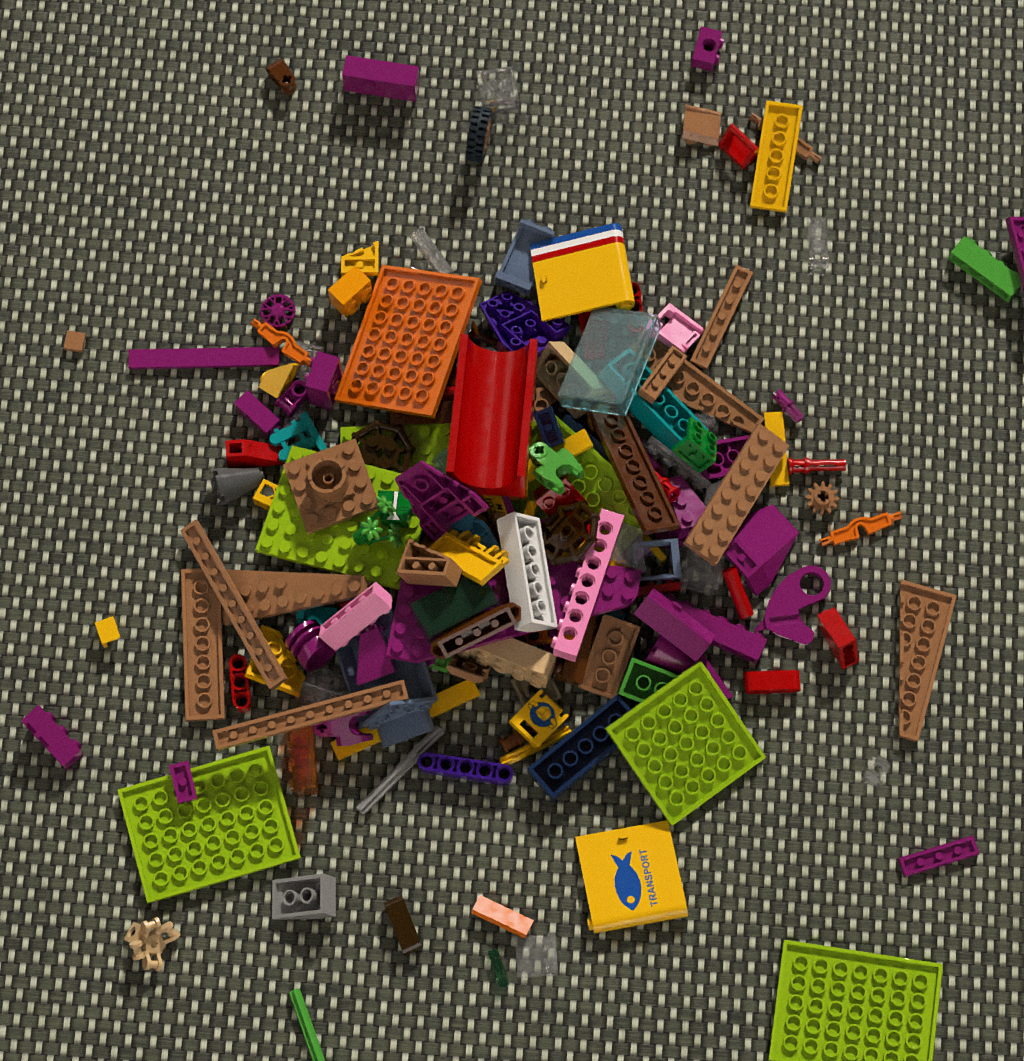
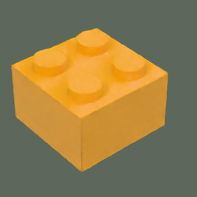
[328,265,373,318]

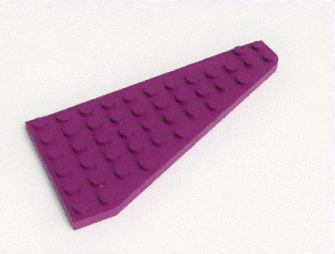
[386,560,642,663]

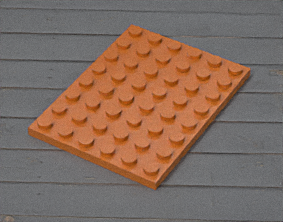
[334,265,482,419]

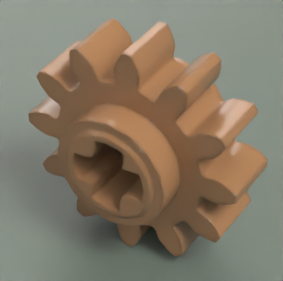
[805,481,840,516]

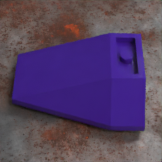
[479,291,570,357]

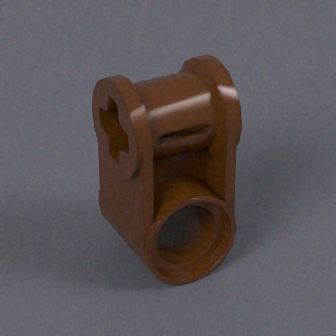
[266,58,297,95]

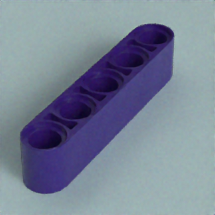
[418,753,513,785]

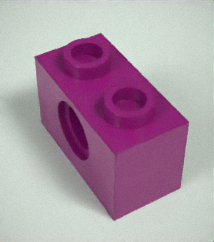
[691,26,724,72]

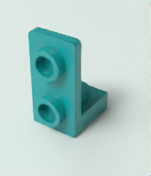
[296,606,338,625]

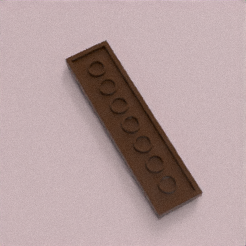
[586,401,680,535]

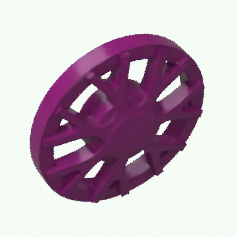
[260,294,296,328]

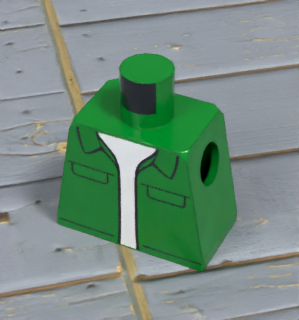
[378,490,413,534]

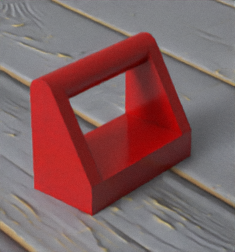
[718,123,759,170]

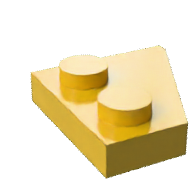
[341,241,379,276]

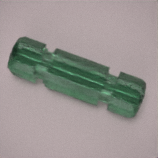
[488,949,509,988]

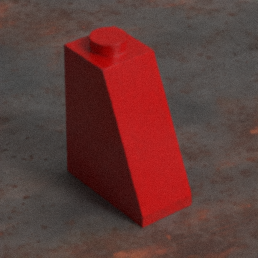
[817,607,859,670]

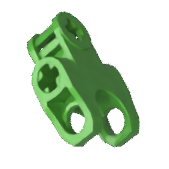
[530,442,585,495]

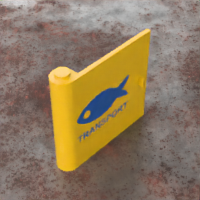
[575,820,688,934]

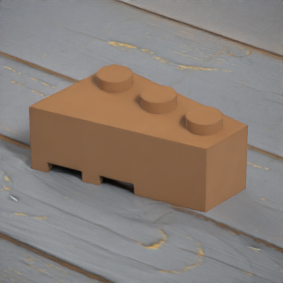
[396,538,462,587]

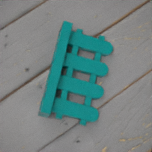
[269,412,327,462]

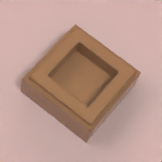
[63,330,87,353]

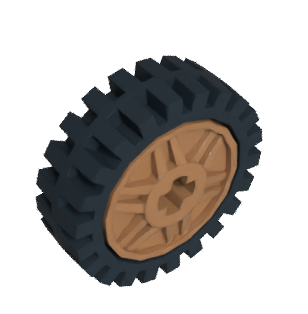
[466,106,493,163]

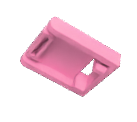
[646,303,704,353]

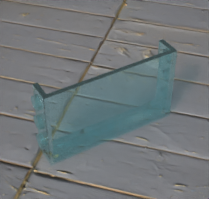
[558,307,661,416]

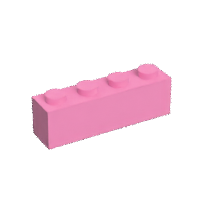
[319,582,393,651]

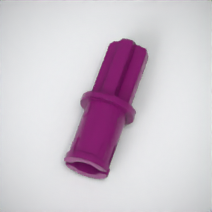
[772,389,804,423]

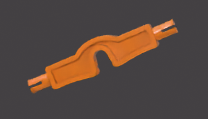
[251,319,311,368]
[819,511,902,547]

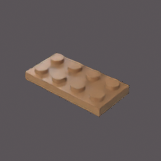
[577,614,641,699]

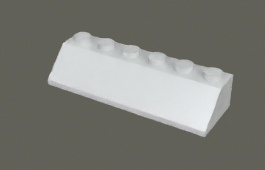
[497,512,558,633]

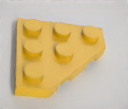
[244,625,306,697]

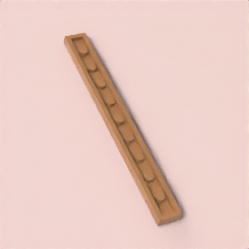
[180,520,288,690]
[212,679,409,751]

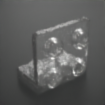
[515,933,558,978]

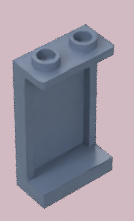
[495,219,555,297]

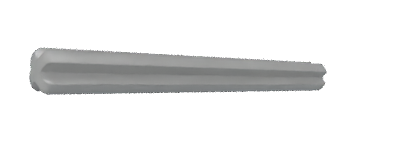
[356,725,444,815]

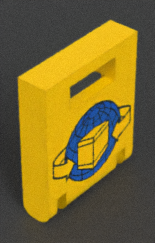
[508,689,569,750]

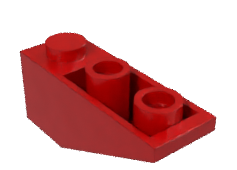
[225,439,285,468]

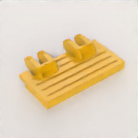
[428,529,510,586]

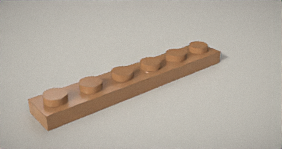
[690,265,753,370]

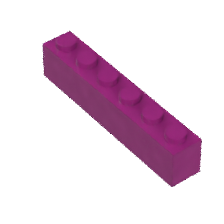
[660,592,767,664]

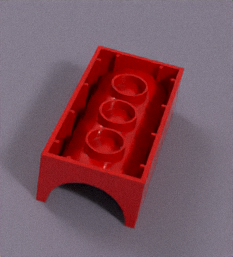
[446,334,538,498]

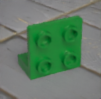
[672,417,717,474]

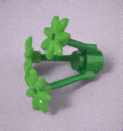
[353,496,403,548]

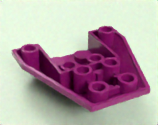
[723,505,799,597]

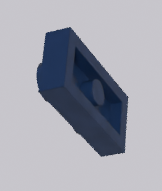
[533,406,565,448]

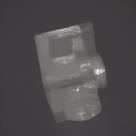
[861,756,891,789]

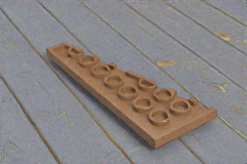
[628,329,765,434]
[221,569,368,626]
[898,580,957,742]

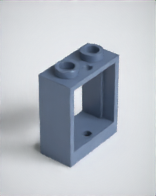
[627,538,682,582]

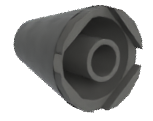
[210,467,264,506]

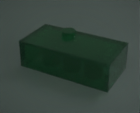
[410,576,499,644]

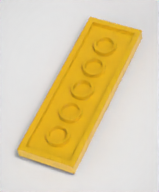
[750,100,803,213]

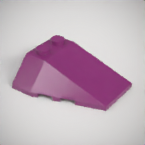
[395,461,489,541]

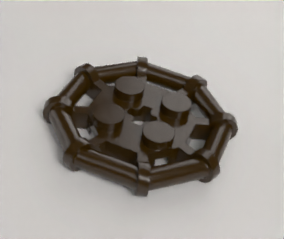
[351,420,416,474]
[541,500,600,567]

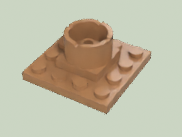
[283,439,379,535]

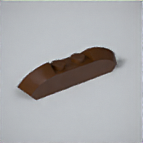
[430,602,521,660]

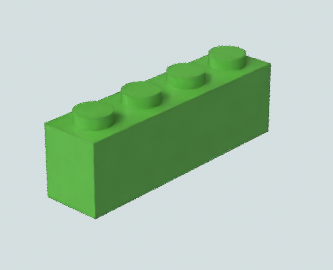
[948,236,1022,302]

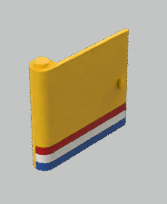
[530,223,635,322]

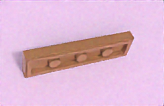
[637,345,688,404]

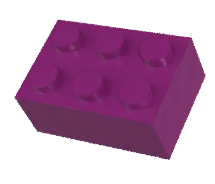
[304,351,343,411]

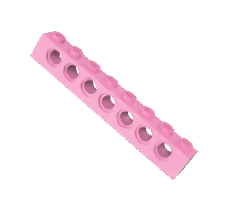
[551,509,624,662]

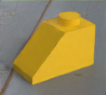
[258,363,300,398]

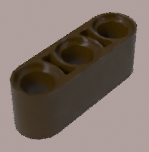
[383,895,423,956]

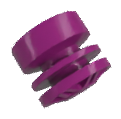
[285,619,336,671]

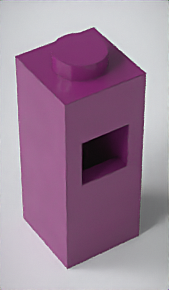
[234,390,281,438]

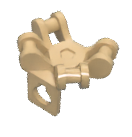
[124,917,180,971]

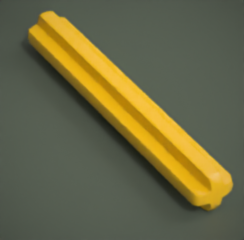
[499,726,571,766]

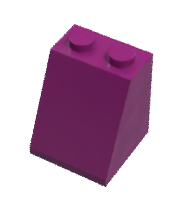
[357,624,398,686]

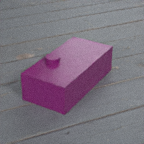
[342,55,420,102]
[634,588,715,662]

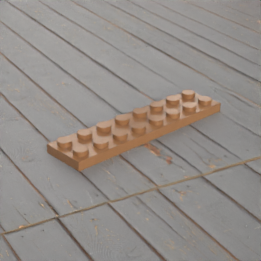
[683,423,789,566]
[181,568,225,722]

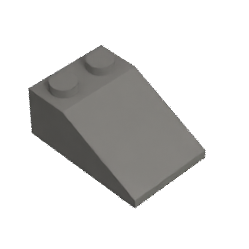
[272,873,336,920]

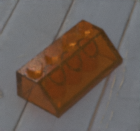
[286,726,319,797]

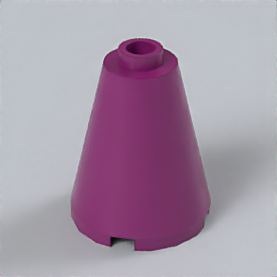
[644,634,699,674]

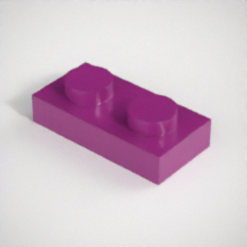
[169,761,198,804]

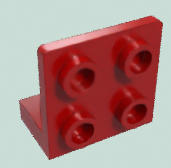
[532,474,588,517]

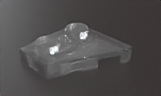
[610,523,647,573]

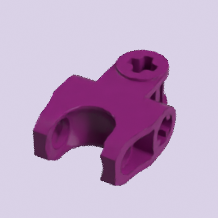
[313,710,373,746]

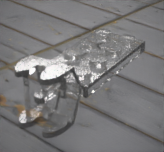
[644,436,723,506]

